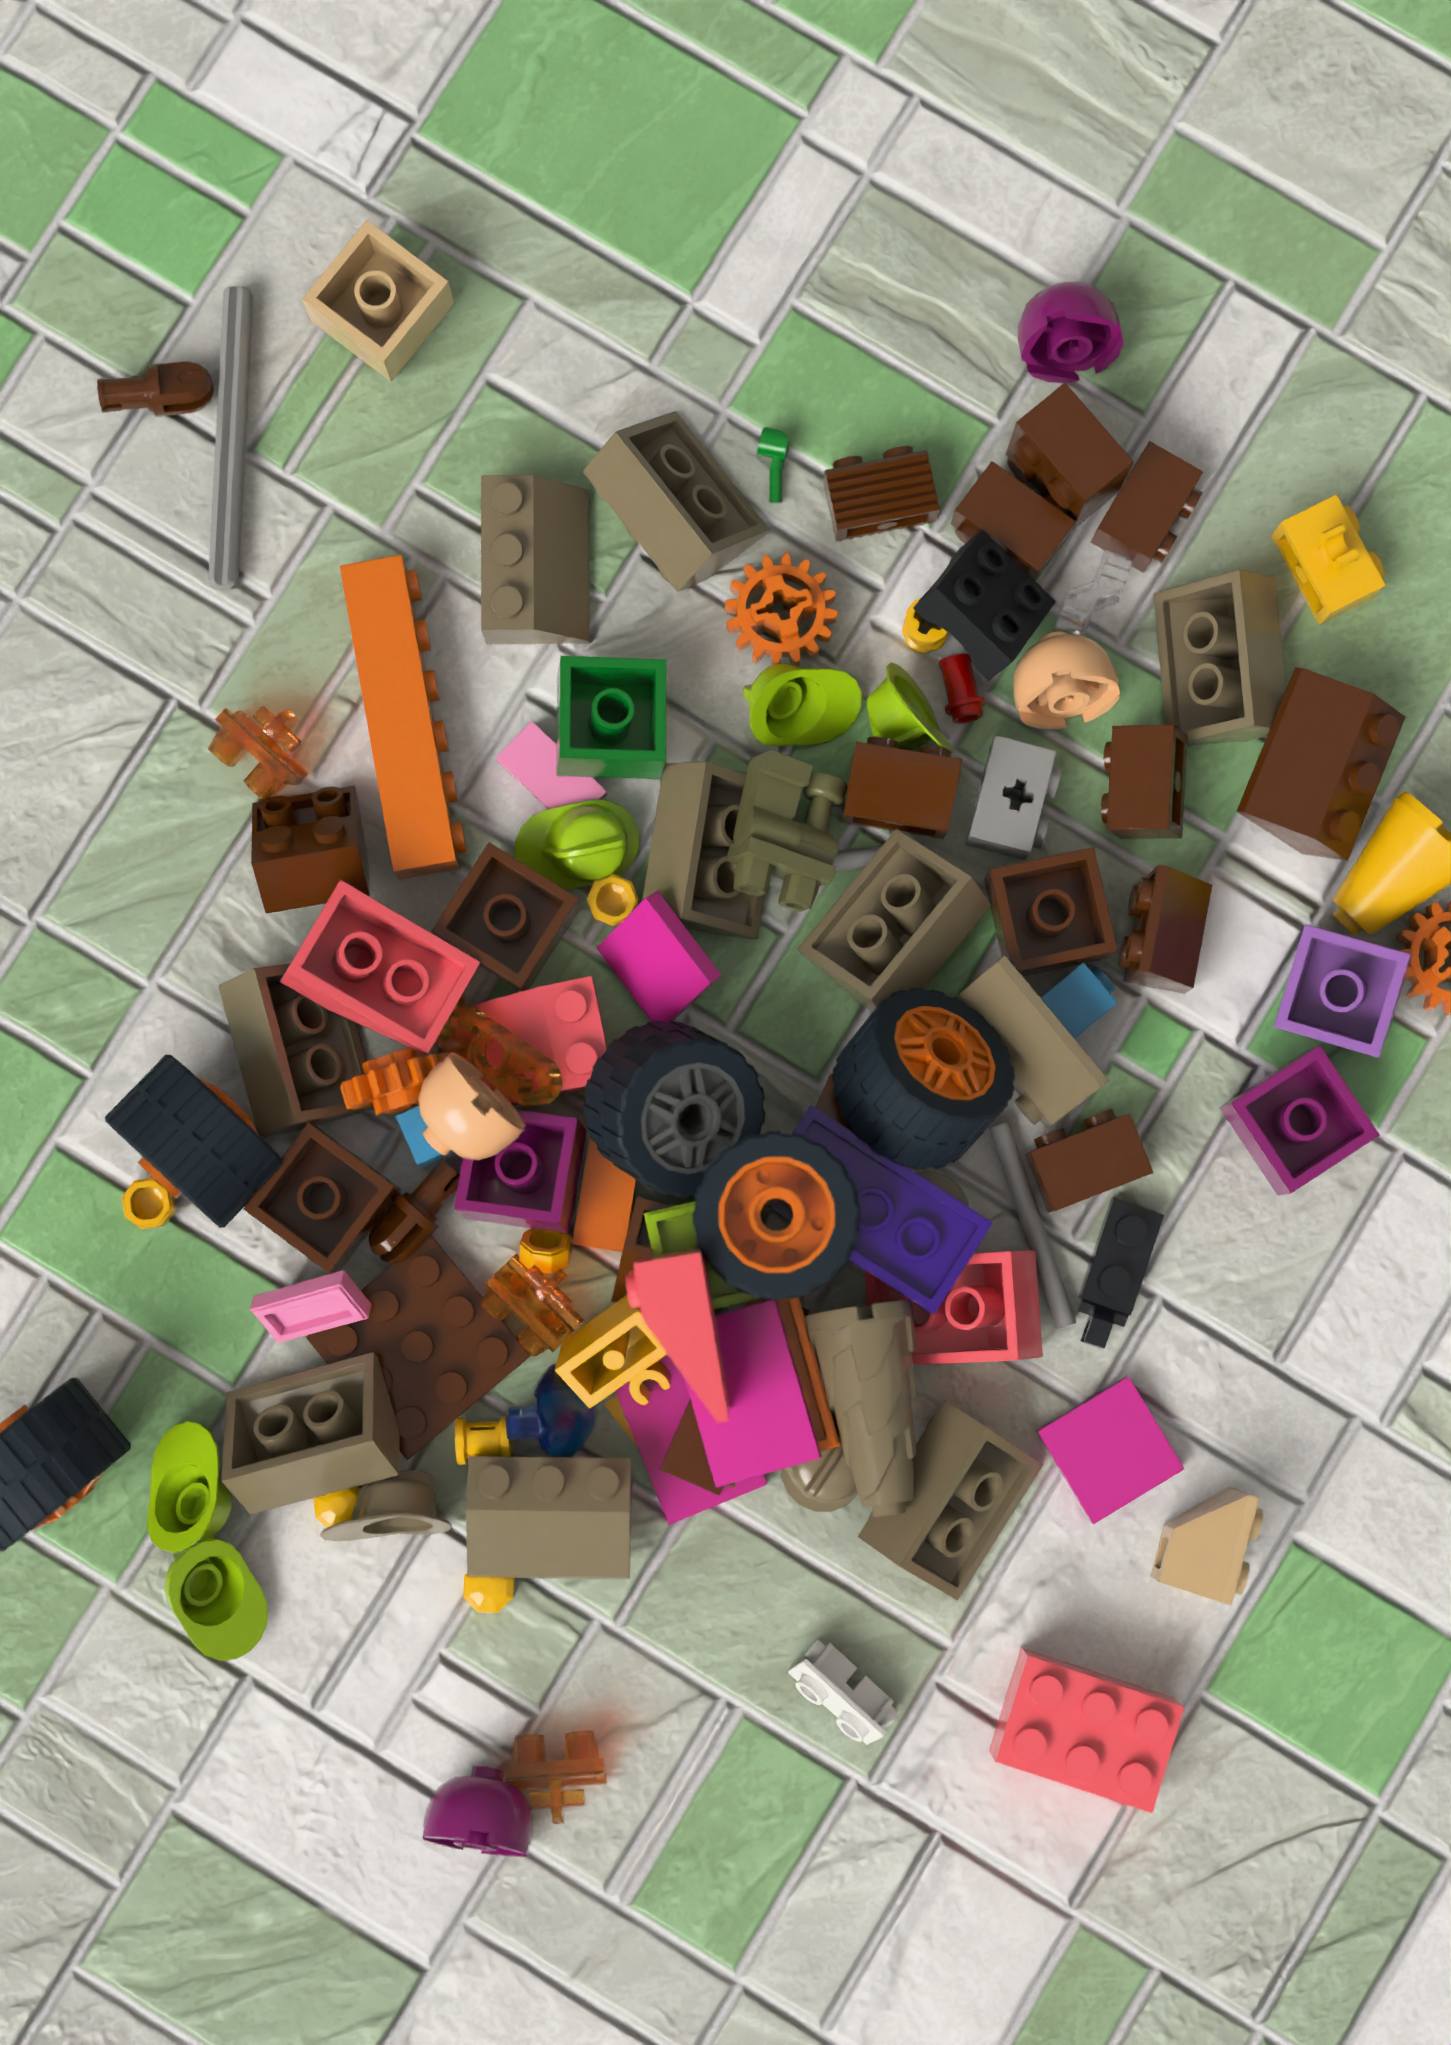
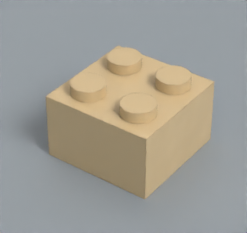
[302,220,455,382]

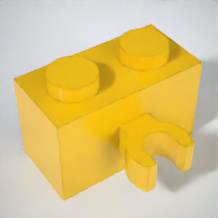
[1271,494,1386,626]
[555,1294,672,1409]

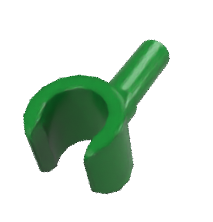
[757,427,789,503]

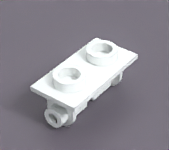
[788,1639,898,1745]

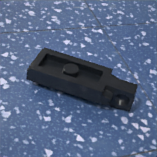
[1078,1198,1164,1349]

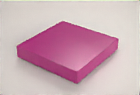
[597,891,722,1022]
[1036,1376,1184,1524]

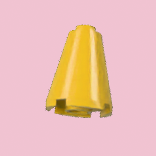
[1332,791,1451,936]

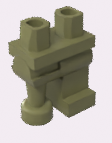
[726,750,847,912]

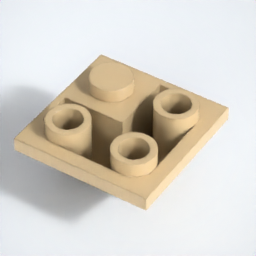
[1151,1487,1263,1606]

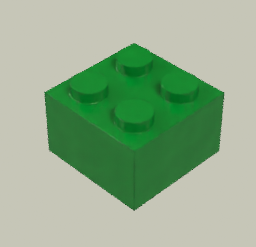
[556,656,666,779]

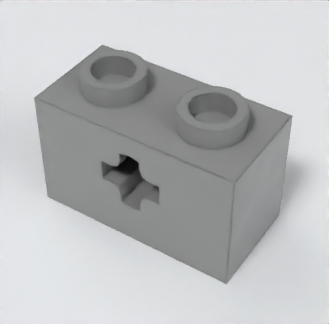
[965,735,1062,860]

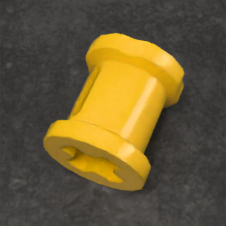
[902,598,948,655]
[455,1415,514,1465]

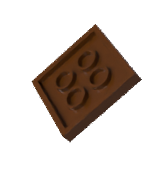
[306,1234,532,1460]

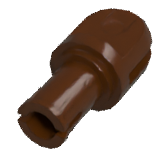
[97,362,214,417]
[369,1158,460,1264]

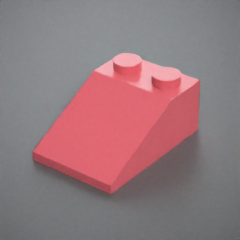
[280,880,480,1055]
[443,976,607,1106]
[625,1247,731,1423]
[865,1250,1043,1365]

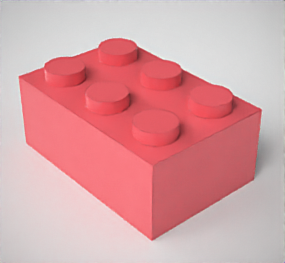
[989,1647,1184,1813]

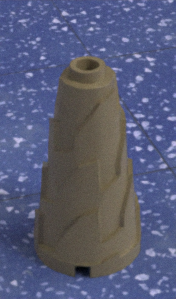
[805,1300,916,1517]

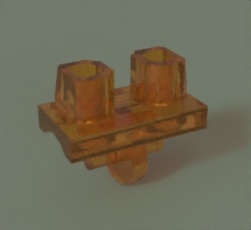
[208,706,309,799]
[481,1253,584,1356]
[505,1730,607,1824]

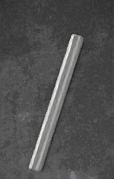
[208,286,253,590]

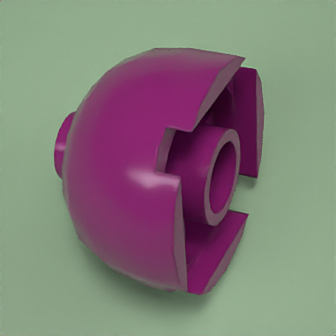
[1018,282,1124,383]
[422,1766,533,1857]

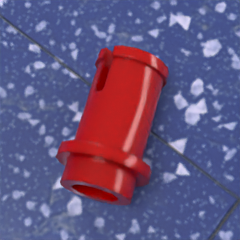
[938,654,986,724]

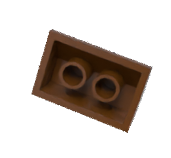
[1236,667,1406,861]

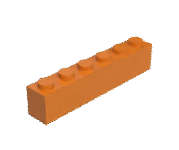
[340,555,467,880]

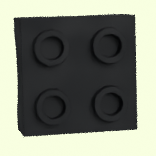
[913,530,1056,681]

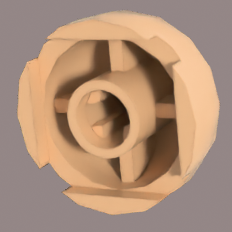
[1013,632,1120,729]
[419,1052,526,1160]

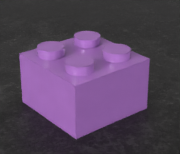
[1274,924,1413,1058]

